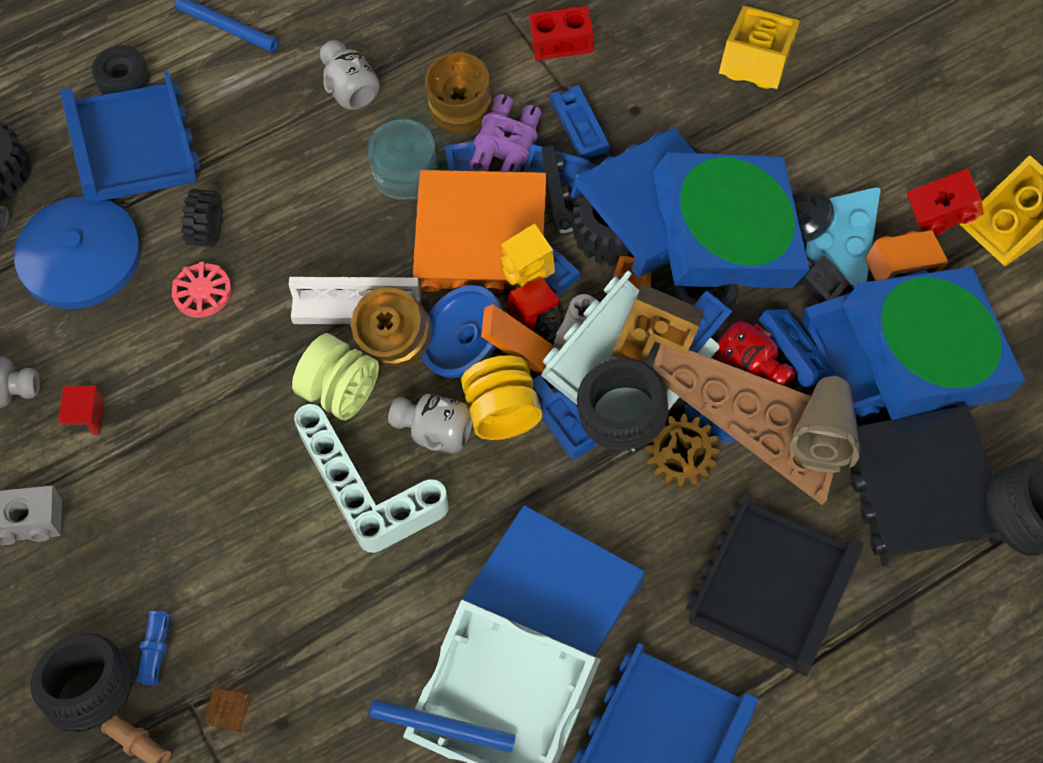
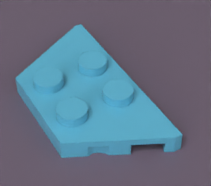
[805,187,881,288]

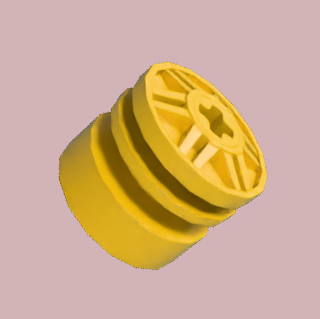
[461,355,542,440]

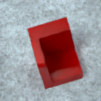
[505,277,559,330]
[59,386,104,435]

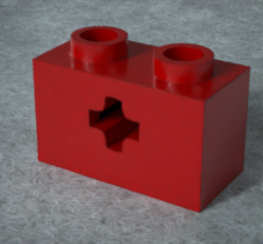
[906,169,984,235]

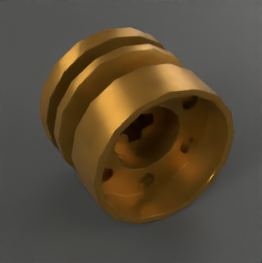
[425,52,492,134]

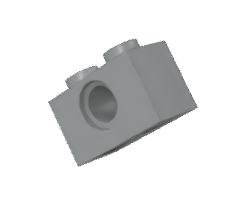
[0,485,62,545]

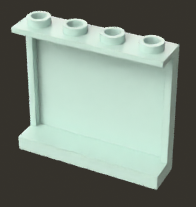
[541,271,719,451]

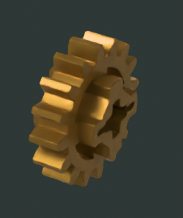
[646,414,720,489]

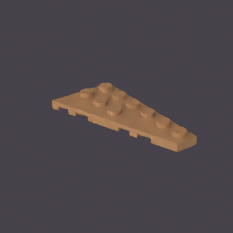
[651,343,834,505]

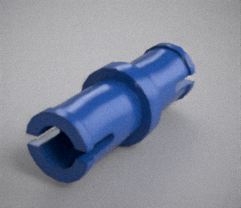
[135,611,171,686]

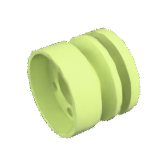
[292,333,379,421]

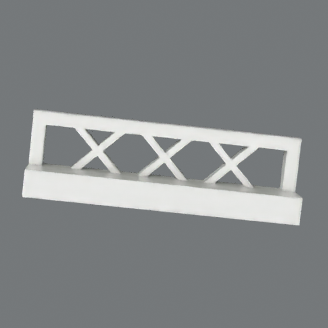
[289,277,422,324]

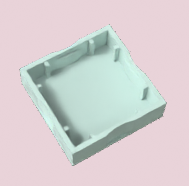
[403,600,601,763]

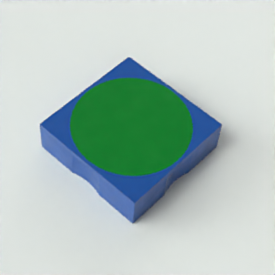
[653,152,809,288]
[843,267,1026,420]

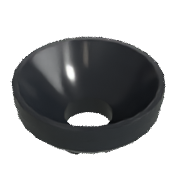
[792,190,835,243]

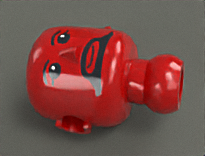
[713,321,795,387]

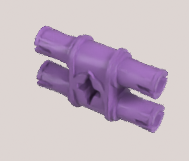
[469,94,542,172]

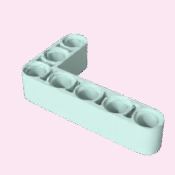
[294,404,449,553]

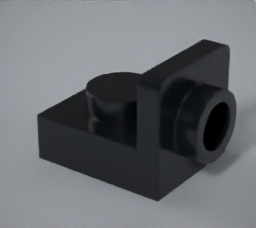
[794,255,849,303]

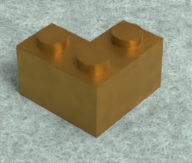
[611,284,704,363]

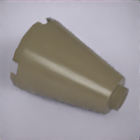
[789,376,860,473]

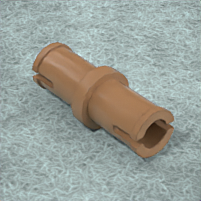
[101,713,171,763]

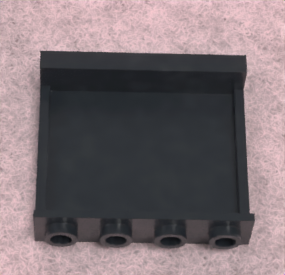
[850,405,1004,566]
[686,492,865,677]

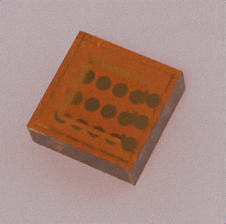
[204,688,250,732]

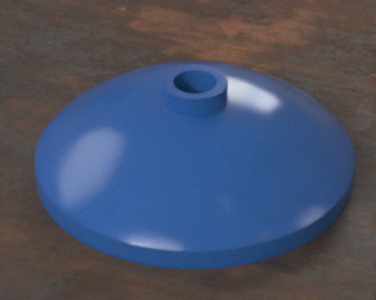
[421,285,503,378]

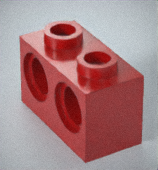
[529,6,593,61]

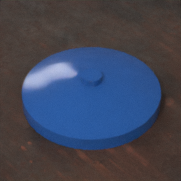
[14,196,141,309]

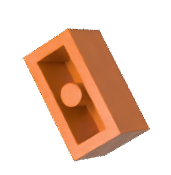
[865,230,948,281]

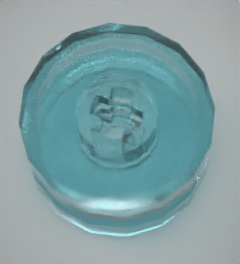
[367,119,438,200]

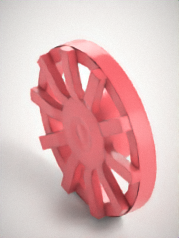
[171,262,232,318]

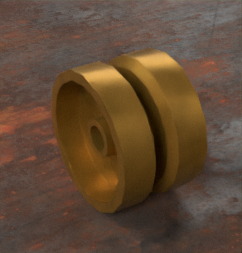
[351,287,433,367]

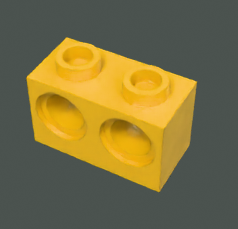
[500,224,555,288]

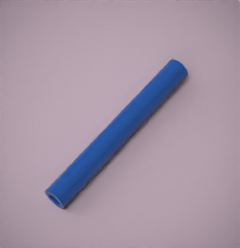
[175,0,278,53]
[368,699,515,753]

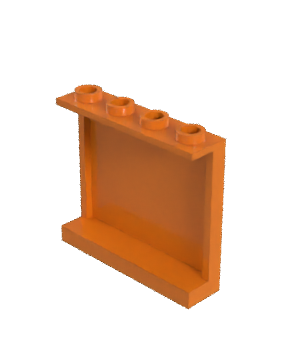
[413,170,547,294]

